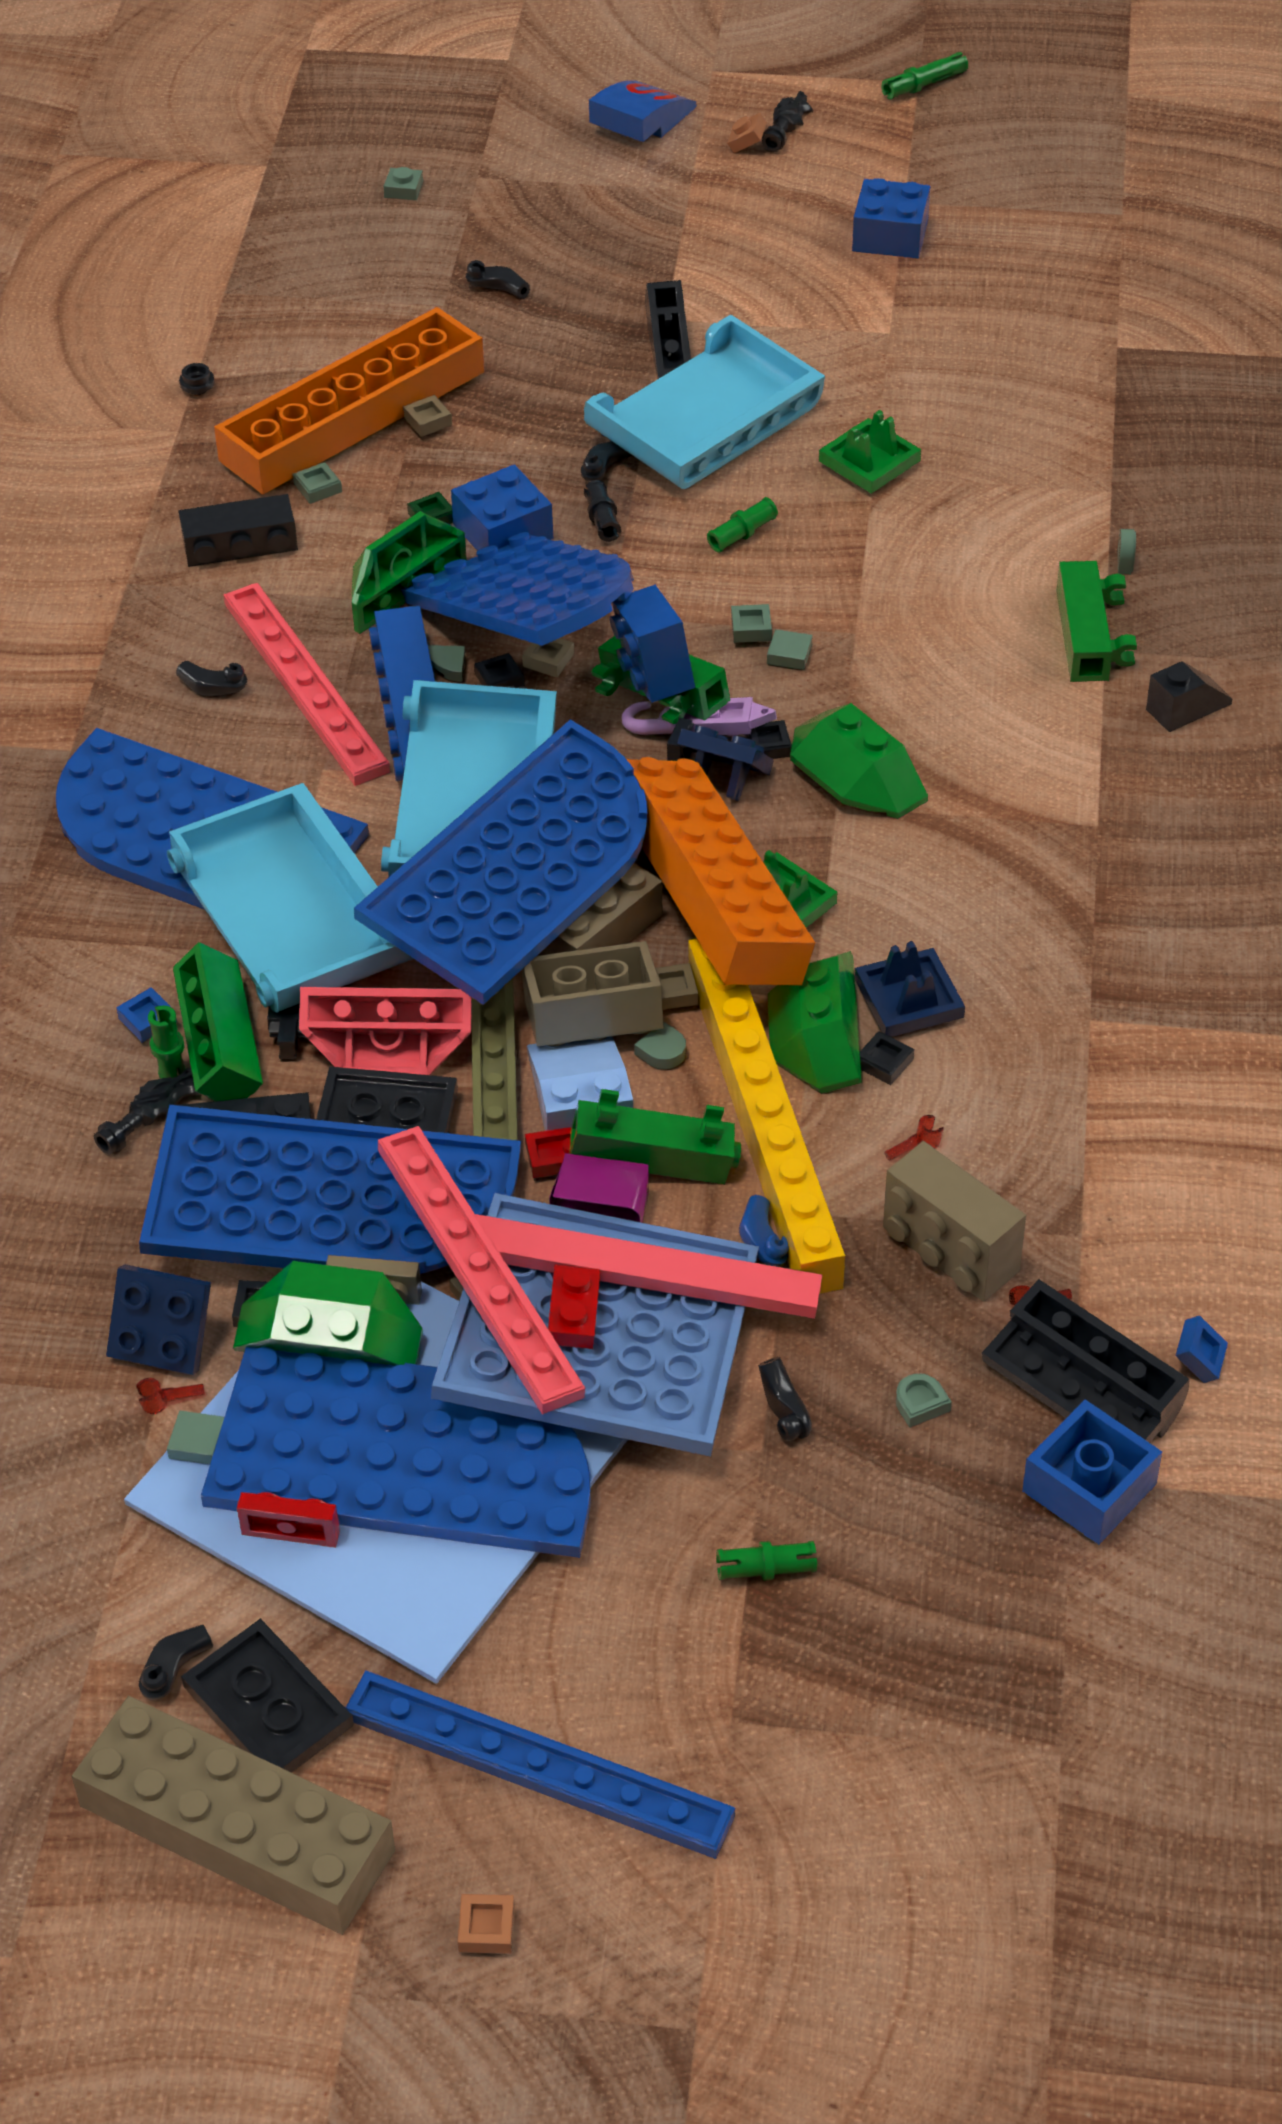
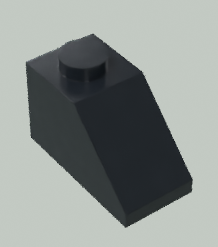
[1146,661,1233,732]

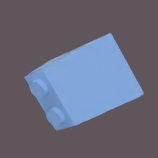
[527,1036,633,1131]

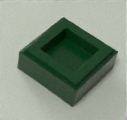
[407,492,453,524]

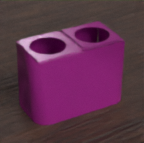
[549,1153,649,1223]

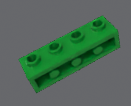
[173,942,263,1101]

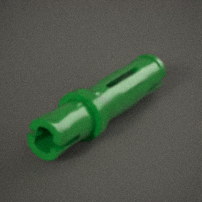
[881,52,968,100]

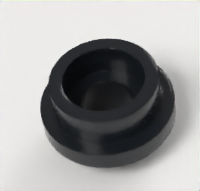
[179,363,215,395]

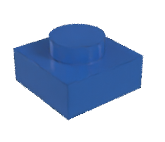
[116,987,177,1043]
[1175,1315,1228,1383]

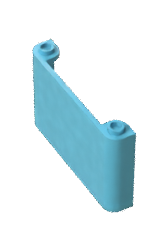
[584,315,825,489]
[381,680,557,877]
[167,783,414,1012]

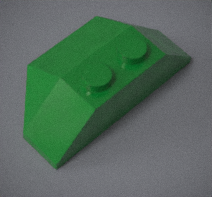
[352,511,467,634]
[790,703,928,819]
[767,951,862,1094]
[233,1261,423,1366]

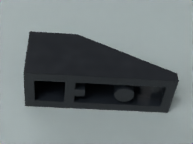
[645,280,691,380]

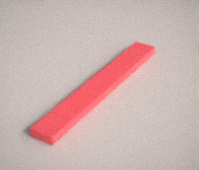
[223,582,390,786]
[378,1126,586,1414]
[475,1214,822,1319]

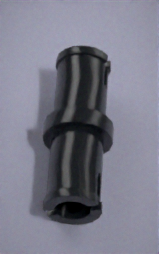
[583,480,622,542]

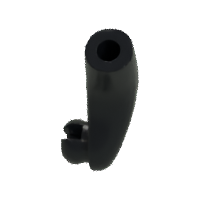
[466,260,530,299]
[581,441,631,482]
[176,660,248,696]
[758,1356,812,1441]
[139,1624,213,1700]

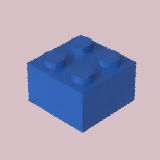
[852,178,931,259]
[451,464,554,551]
[609,584,695,703]
[1022,1400,1162,1545]

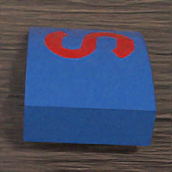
[589,80,696,142]

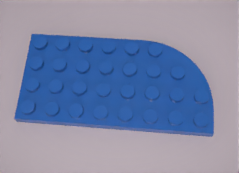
[401,532,634,646]
[354,719,647,1005]
[56,728,369,910]
[139,1105,521,1274]
[201,1347,591,1558]

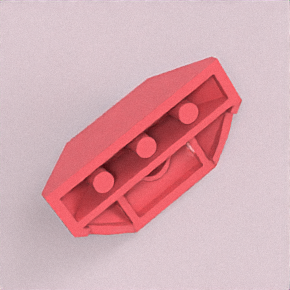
[299,987,472,1075]

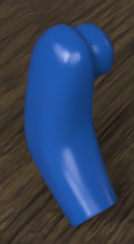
[739,1195,789,1267]

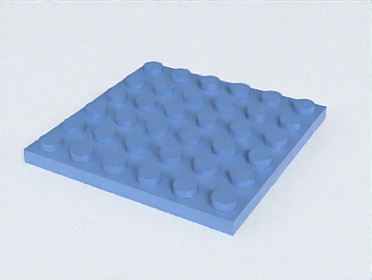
[431,1193,759,1457]

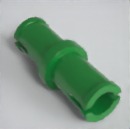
[707,497,778,553]
[148,1005,185,1079]
[716,1541,817,1581]

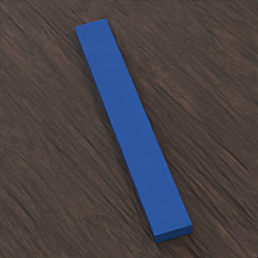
[345,1671,735,1859]

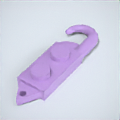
[622,697,777,736]

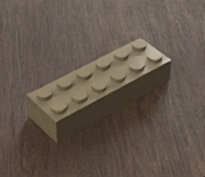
[72,1695,396,1935]

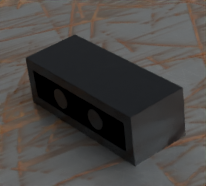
[178,494,298,567]

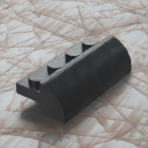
[982,1279,1190,1443]

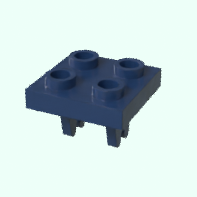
[677,725,774,801]
[855,941,965,1037]
[106,1264,211,1375]

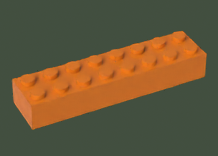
[214,307,485,494]
[626,757,816,985]

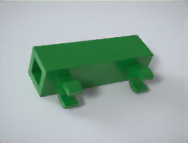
[1056,561,1137,682]
[591,635,731,724]
[569,1089,741,1185]

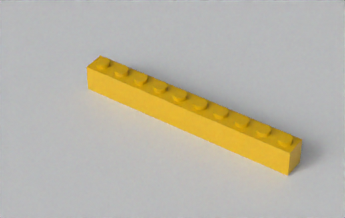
[688,939,845,1294]

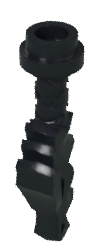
[762,91,813,152]
[94,1068,199,1155]

